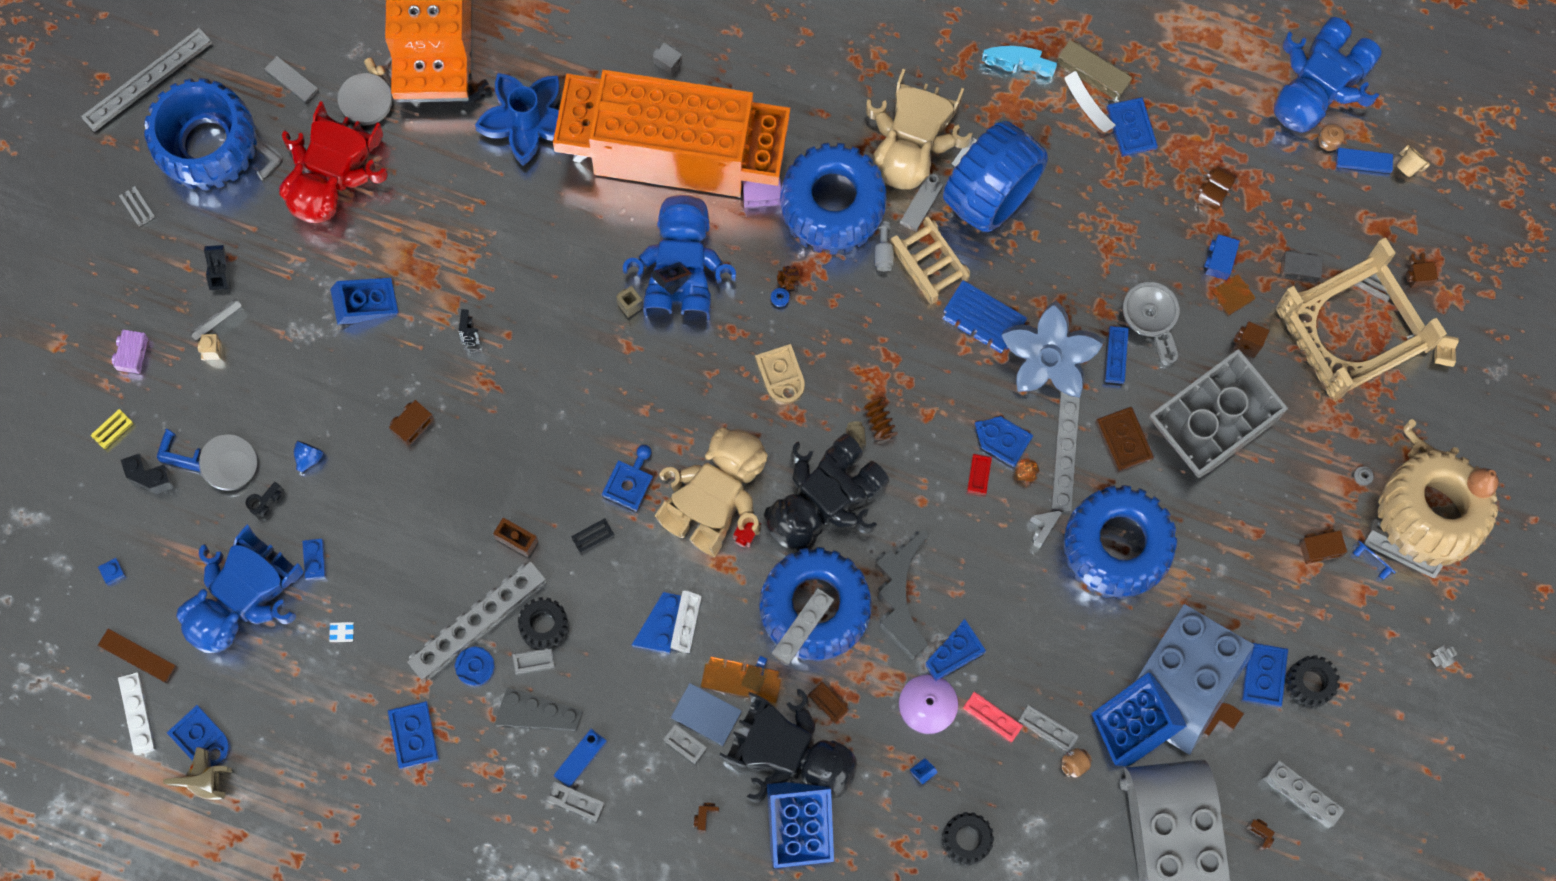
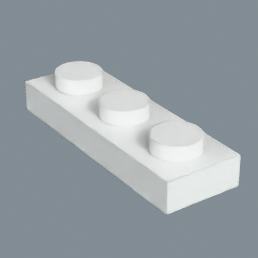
[670,591,702,653]

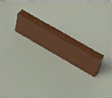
[97,629,177,684]

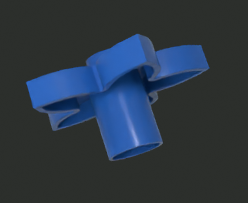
[475,73,560,166]

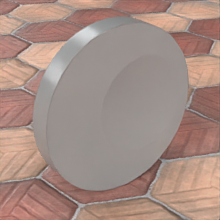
[338,73,392,125]
[199,434,257,491]

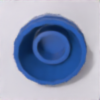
[293,440,324,472]

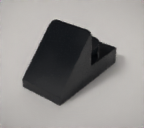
[651,262,692,295]

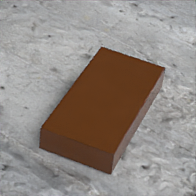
[808,681,849,724]

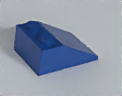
[330,278,398,325]

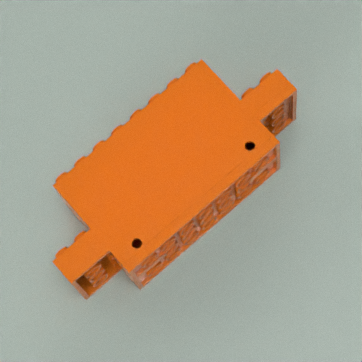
[553,69,790,197]

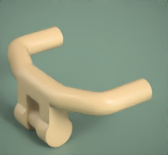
[1403,419,1459,458]

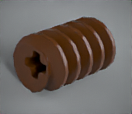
[863,397,898,440]

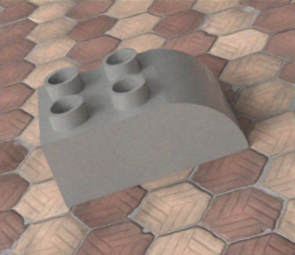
[1148,349,1288,478]
[1124,759,1230,881]

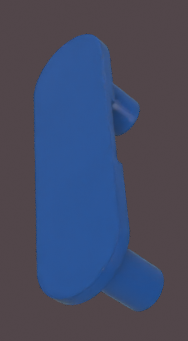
[1353,540,1396,580]

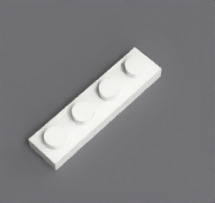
[118,672,156,755]

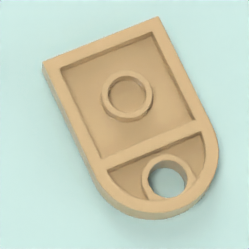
[755,344,805,404]

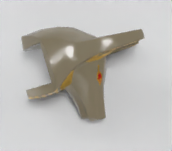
[163,747,232,800]

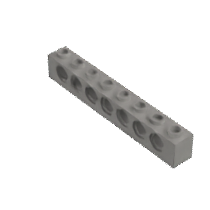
[407,562,547,683]

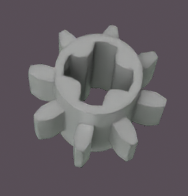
[1432,645,1457,669]

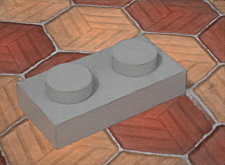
[663,724,707,764]

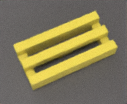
[91,409,134,450]

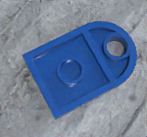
[167,705,230,766]

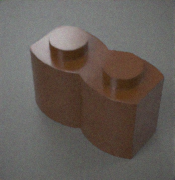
[1197,166,1237,211]

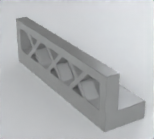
[1364,519,1443,579]

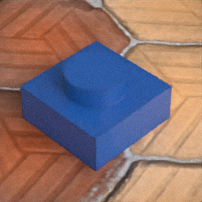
[98,558,126,585]
[910,758,938,784]

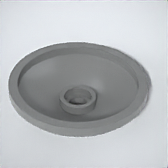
[1123,282,1180,337]

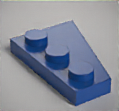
[632,592,681,654]
[925,619,986,681]

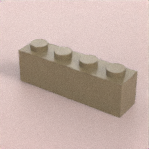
[1057,40,1132,102]

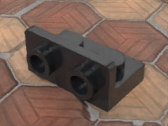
[459,309,480,346]

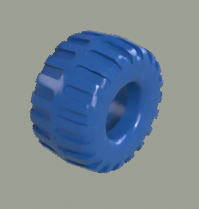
[144,78,257,190]
[943,121,1048,232]
[780,143,887,254]
[1064,485,1177,599]
[759,547,872,662]

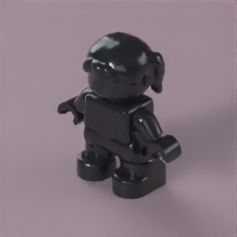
[764,433,889,552]

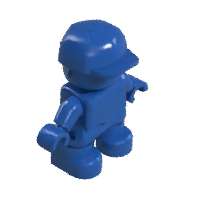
[1274,17,1382,133]
[623,195,736,320]

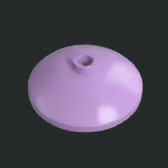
[899,675,958,734]

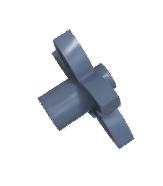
[1002,300,1105,398]

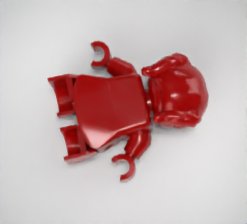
[279,101,388,224]

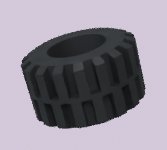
[518,597,569,650]
[1285,655,1340,708]
[942,812,994,865]

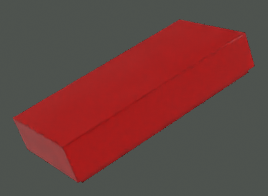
[967,454,992,495]

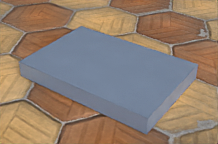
[671,683,742,746]

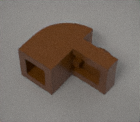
[1202,703,1244,739]

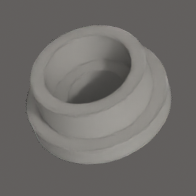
[1354,467,1374,486]

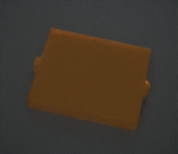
[1211,274,1256,316]

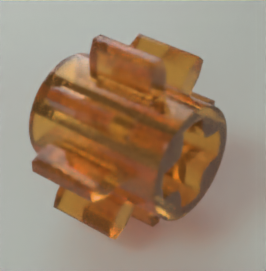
[1015,458,1039,483]

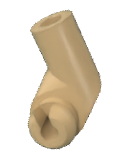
[364,58,385,77]

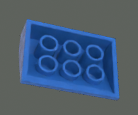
[1091,673,1187,766]
[767,782,834,868]

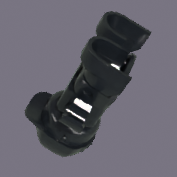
[719,689,857,802]

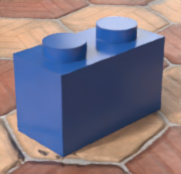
[1204,234,1240,281]

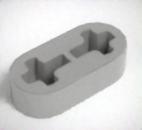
[1154,331,1178,366]

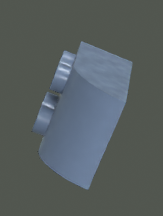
[1136,604,1254,755]

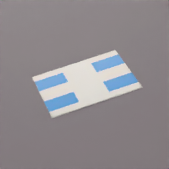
[329,622,354,642]

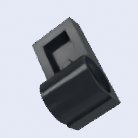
[245,481,284,520]

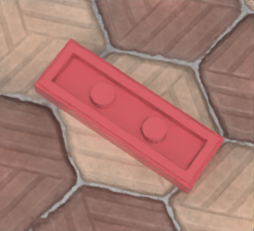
[963,691,1023,743]

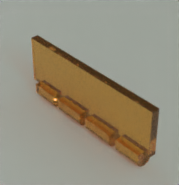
[701,657,782,703]

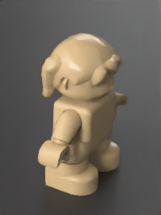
[866,69,973,190]
[655,427,768,557]

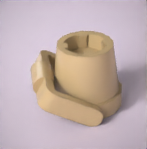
[1397,145,1430,177]

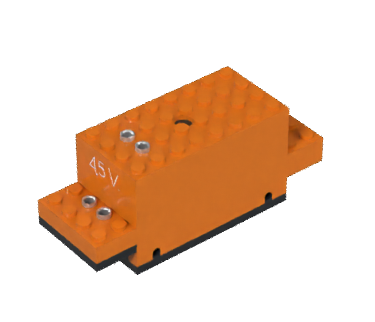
[385,0,472,102]

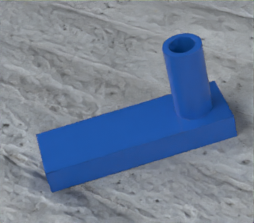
[553,729,607,788]

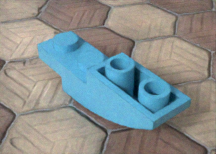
[981,46,1057,77]

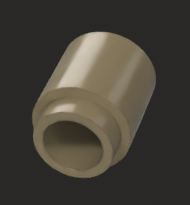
[846,421,866,449]

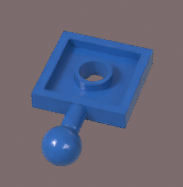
[602,445,653,512]

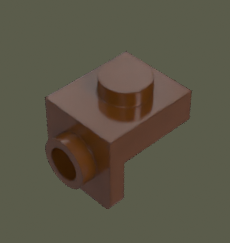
[694,803,719,833]
[1246,819,1275,851]

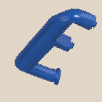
[157,428,201,473]

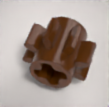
[777,266,800,290]

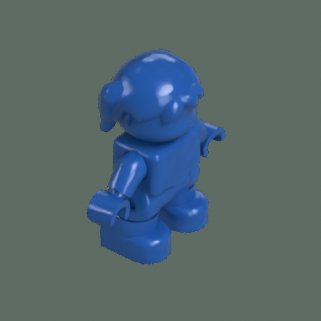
[176,525,304,653]

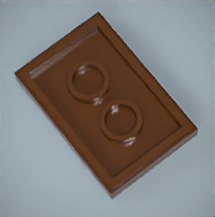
[1096,406,1154,472]

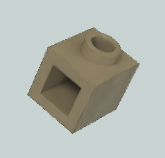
[616,286,643,318]

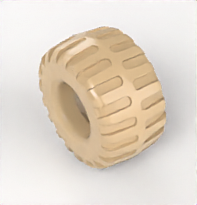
[1378,450,1498,566]

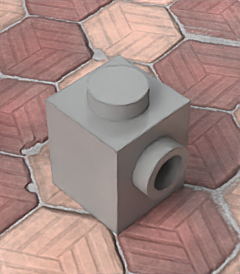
[653,43,682,76]

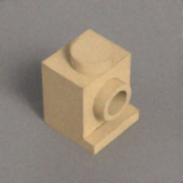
[198,334,221,360]

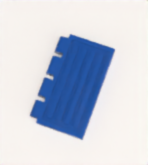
[943,280,1027,353]

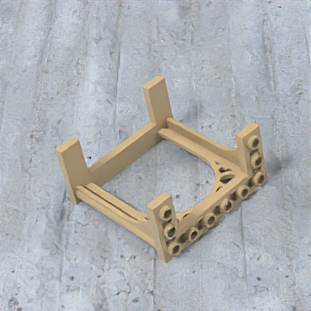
[1276,237,1447,402]

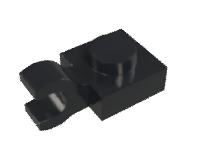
[462,79,492,105]

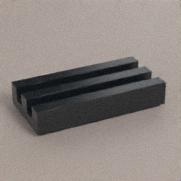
[571,518,615,554]

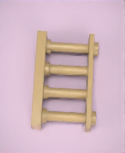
[890,216,970,304]

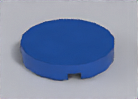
[455,646,495,686]

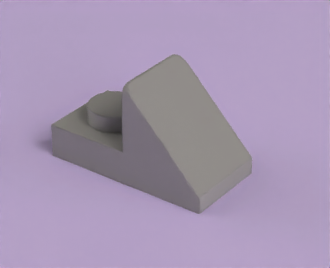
[1030,511,1062,549]

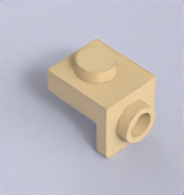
[1434,335,1459,367]

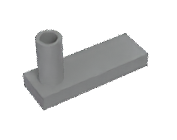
[900,174,943,232]

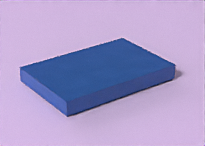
[1106,97,1158,157]
[1241,642,1288,707]
[387,701,439,769]

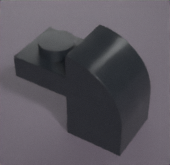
[204,245,230,290]

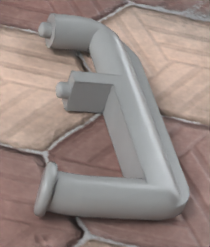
[224,133,282,181]

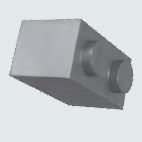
[1280,250,1323,284]

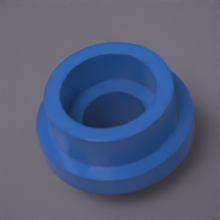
[771,288,789,307]

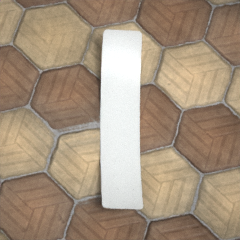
[1065,71,1116,132]

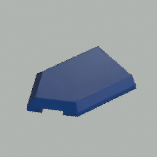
[974,416,1034,467]

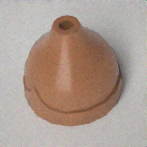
[1467,468,1499,498]

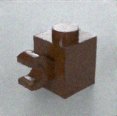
[1406,252,1438,288]

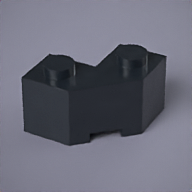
[121,454,174,494]

